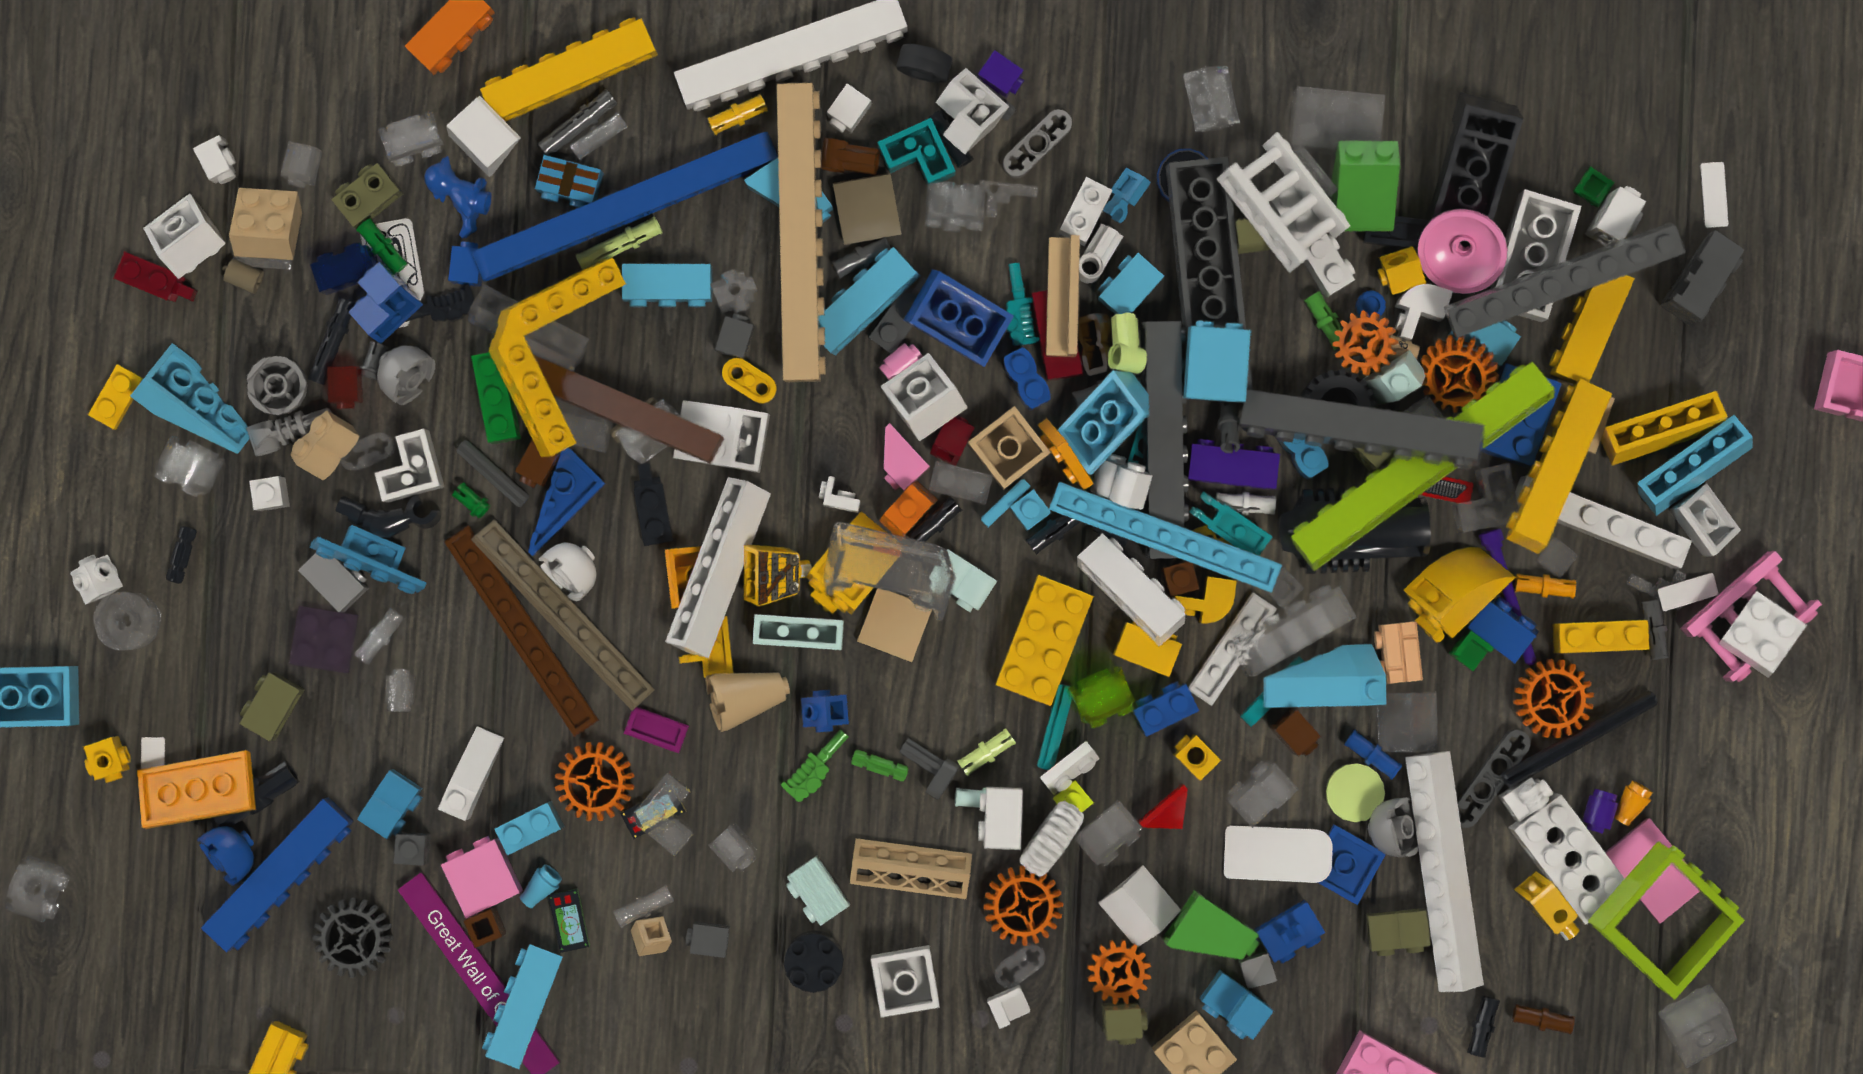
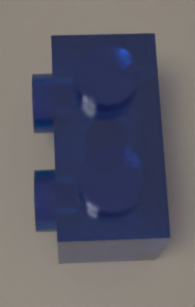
[310,242,377,295]

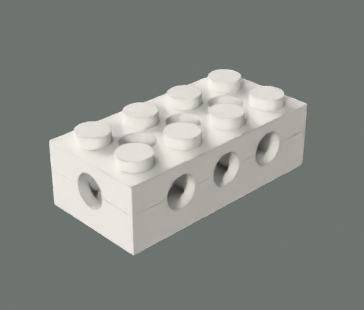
[1508,793,1625,925]

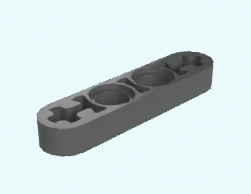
[1457,730,1530,828]

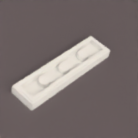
[1188,592,1277,706]

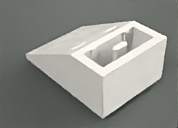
[673,400,770,473]

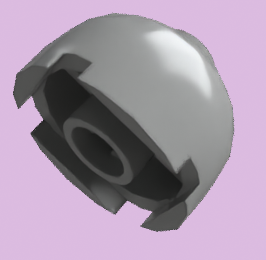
[377,345,435,405]
[247,356,308,415]
[1368,797,1419,857]

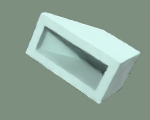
[1364,350,1425,405]

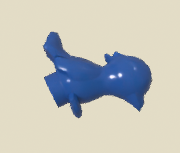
[424,156,492,239]

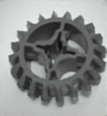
[312,897,394,978]

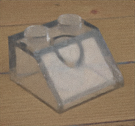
[1658,984,1738,1069]

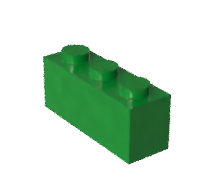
[471,352,521,445]

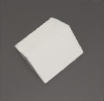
[446,96,521,177]
[1669,483,1741,557]
[1098,865,1181,948]

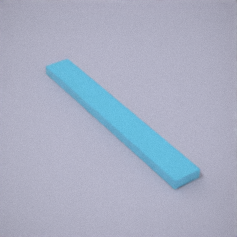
[1049,481,1282,593]

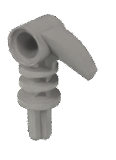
[246,408,333,456]

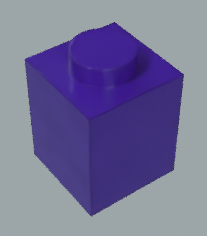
[978,50,1025,98]

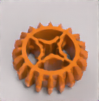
[1420,335,1499,413]
[1513,659,1594,738]
[555,742,635,821]
[983,865,1063,946]

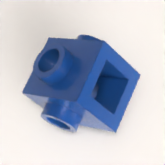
[801,690,849,732]

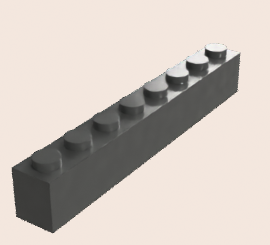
[1444,222,1685,338]
[1141,321,1189,559]
[1240,390,1485,469]

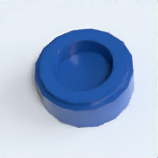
[1355,291,1386,318]

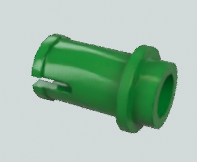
[452,482,490,519]

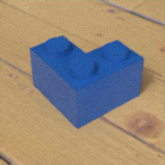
[349,262,423,344]

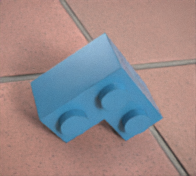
[1200,970,1274,1040]

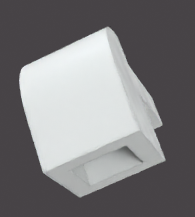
[1395,284,1453,341]

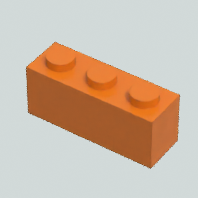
[404,0,495,75]

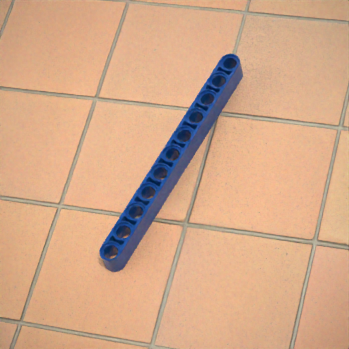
[472,132,778,282]

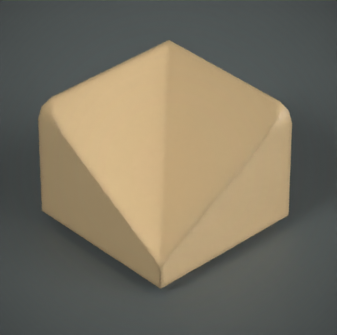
[631,916,672,956]

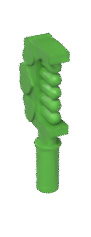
[781,729,849,802]

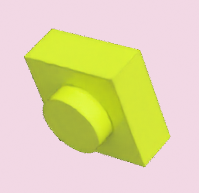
[1052,780,1094,812]

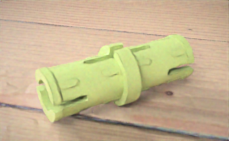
[957,728,1016,776]

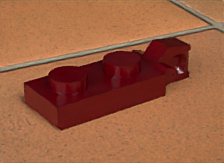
[113,251,198,302]

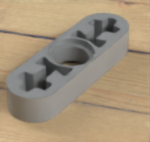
[1003,109,1072,178]

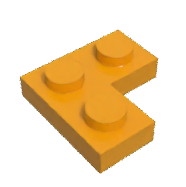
[1038,418,1094,490]

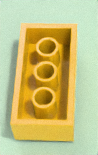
[995,575,1094,706]

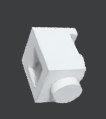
[193,135,236,184]

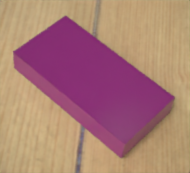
[623,707,689,754]

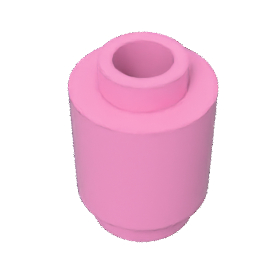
[879,343,923,380]

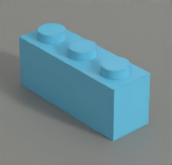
[622,264,712,307]

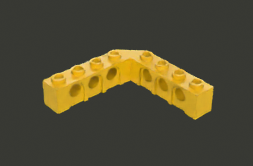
[489,257,626,457]

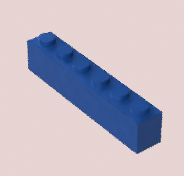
[201,797,354,953]

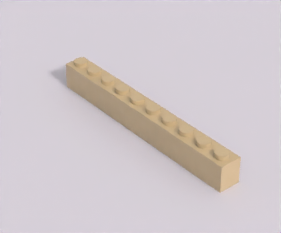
[777,83,826,382]

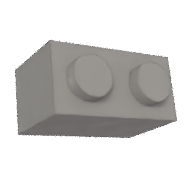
[298,553,369,613]

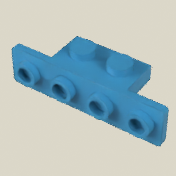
[310,525,426,594]

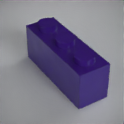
[1187,439,1280,490]

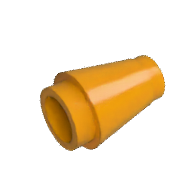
[1614,780,1653,826]

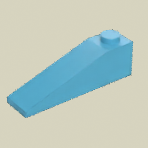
[130,343,250,454]
[1263,644,1386,708]

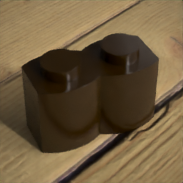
[1078,313,1120,376]

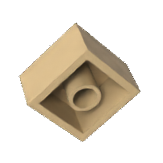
[229,188,302,260]
[968,406,1051,490]
[1151,1010,1237,1074]

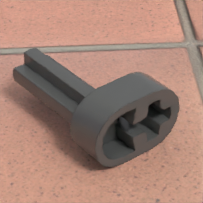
[899,738,960,800]

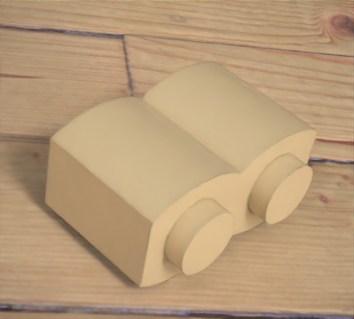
[290,411,359,480]

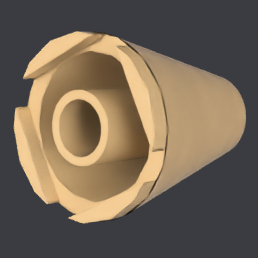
[705,672,790,732]

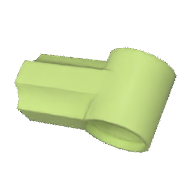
[1108,312,1147,374]

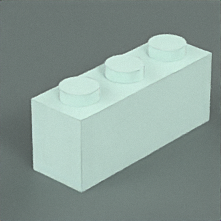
[753,614,844,650]

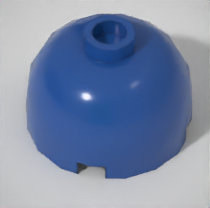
[197,826,254,886]

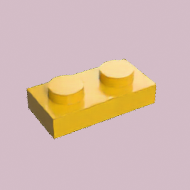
[88,364,144,430]

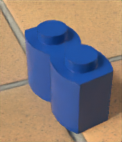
[1003,347,1050,411]

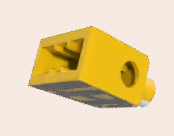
[744,545,812,606]
[1514,871,1579,940]

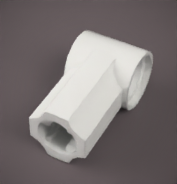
[1079,224,1123,283]

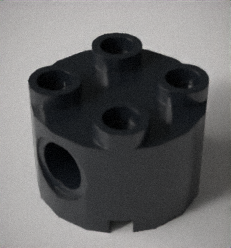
[784,930,844,993]

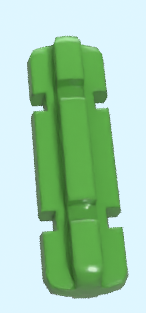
[851,750,909,781]

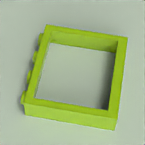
[1588,841,1745,1000]

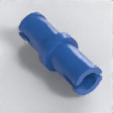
[1344,730,1402,780]

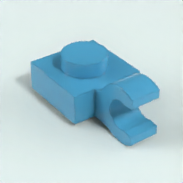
[1103,168,1151,224]

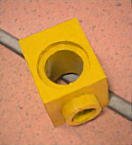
[1377,246,1426,295]
[1173,734,1221,781]

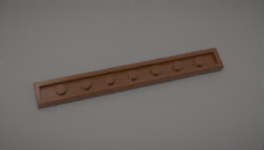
[533,355,724,464]
[444,525,599,737]

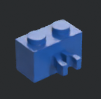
[1254,900,1325,963]

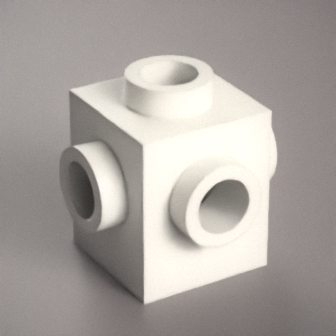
[70,555,123,605]

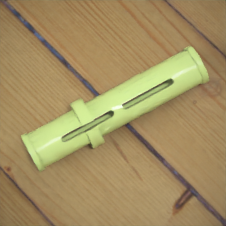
[576,216,663,270]

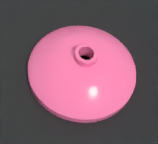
[1418,209,1507,294]

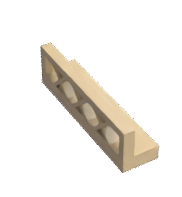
[1046,235,1080,357]
[850,838,972,899]

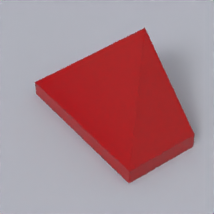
[1137,784,1188,829]

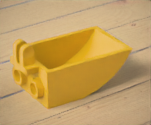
[806,511,906,615]
[1404,547,1516,643]

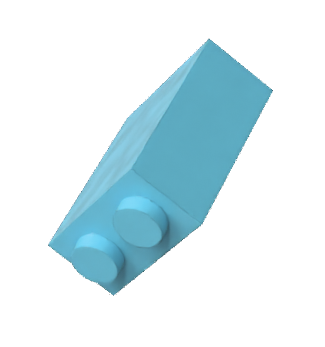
[1183,321,1251,403]

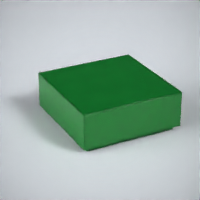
[1573,166,1615,208]

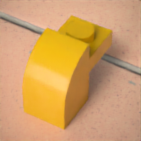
[1173,577,1237,624]

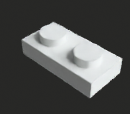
[1040,741,1100,795]

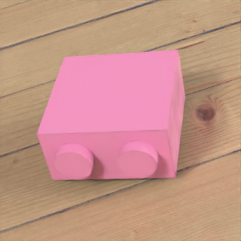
[441,836,523,918]

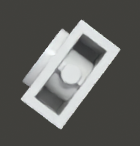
[1585,186,1646,246]

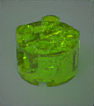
[1068,666,1135,728]

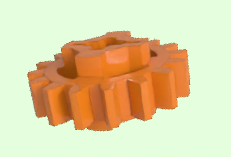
[1332,310,1399,376]
[1087,939,1151,1004]

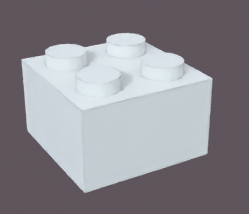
[880,353,968,441]
[1719,591,1807,678]
[871,945,940,1017]

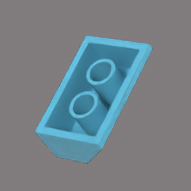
[1058,370,1149,475]

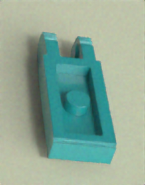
[1189,491,1273,556]

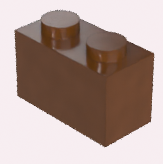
[1269,708,1321,756]

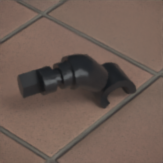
[335,495,441,538]

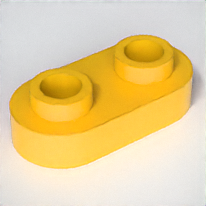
[722,358,777,404]

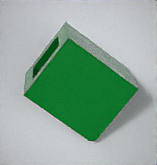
[1448,630,1494,671]

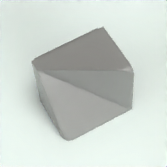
[1238,951,1277,989]

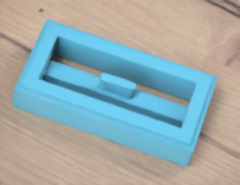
[981,479,1031,528]

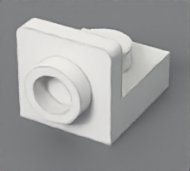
[819,476,860,513]

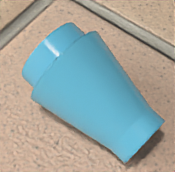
[519,864,562,908]

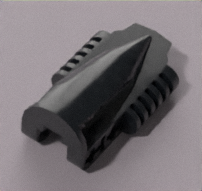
[1278,487,1431,574]

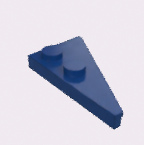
[528,447,606,556]

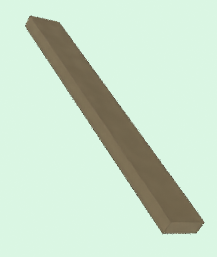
[471,519,654,711]

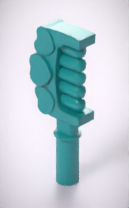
[1006,263,1040,347]

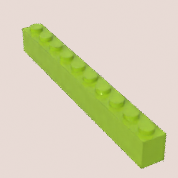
[1291,362,1555,571]

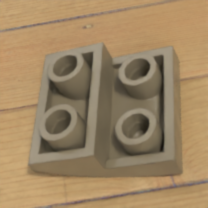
[833,173,901,245]

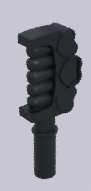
[405,284,477,322]

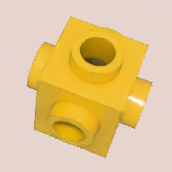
[84,736,131,783]

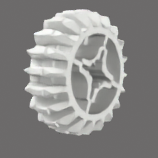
[1020,800,1084,876]

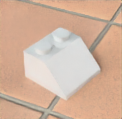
[143,193,226,279]

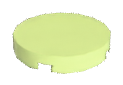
[1326,763,1385,822]

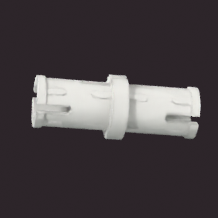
[1215,492,1276,515]

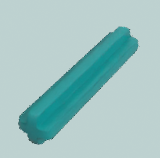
[1037,684,1074,770]

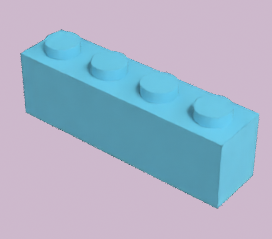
[819,247,921,356]
[1637,415,1753,516]
[482,944,563,1069]

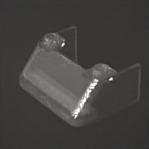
[824,522,956,621]

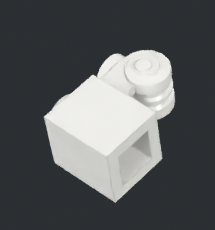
[1498,777,1553,822]

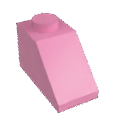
[884,423,930,491]

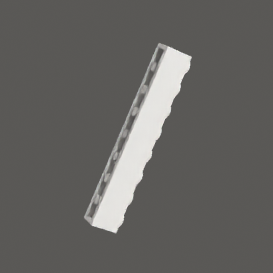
[674,0,907,111]
[1405,751,1484,992]

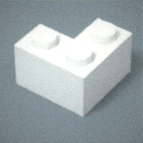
[936,68,1010,154]
[375,429,444,502]
[978,787,1022,849]

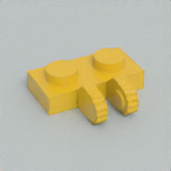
[679,616,734,678]

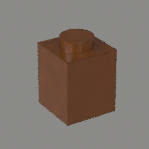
[515,441,560,488]
[1161,561,1199,597]
[463,906,506,948]

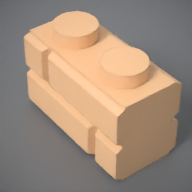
[1374,621,1423,684]

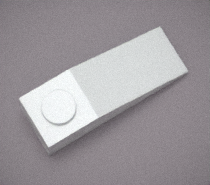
[438,726,504,821]

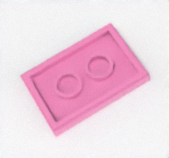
[1605,817,1700,924]

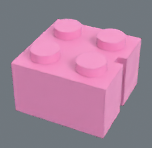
[1814,350,1863,422]

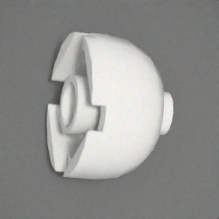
[539,542,596,602]

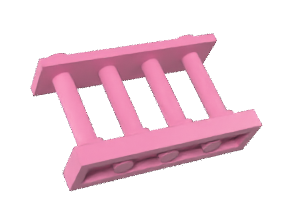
[1680,551,1822,682]

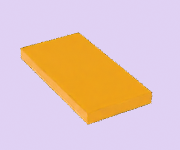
[137,750,256,829]

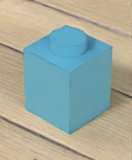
[1009,489,1051,531]

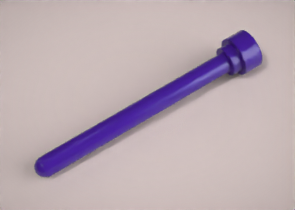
[1478,528,1536,666]

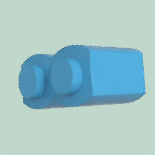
[1278,439,1328,479]
[357,769,423,839]

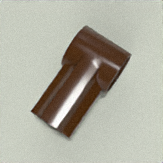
[820,138,880,175]

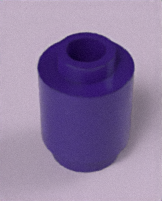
[1582,789,1618,834]

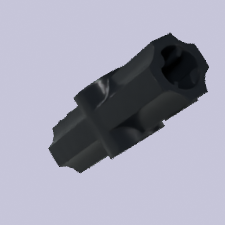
[213,761,300,827]

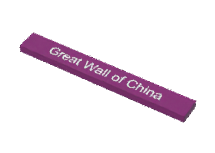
[398,872,561,1074]

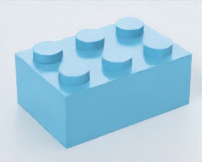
[0,666,79,727]

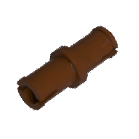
[1512,1004,1575,1035]

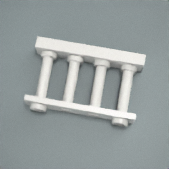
[1217,132,1351,273]

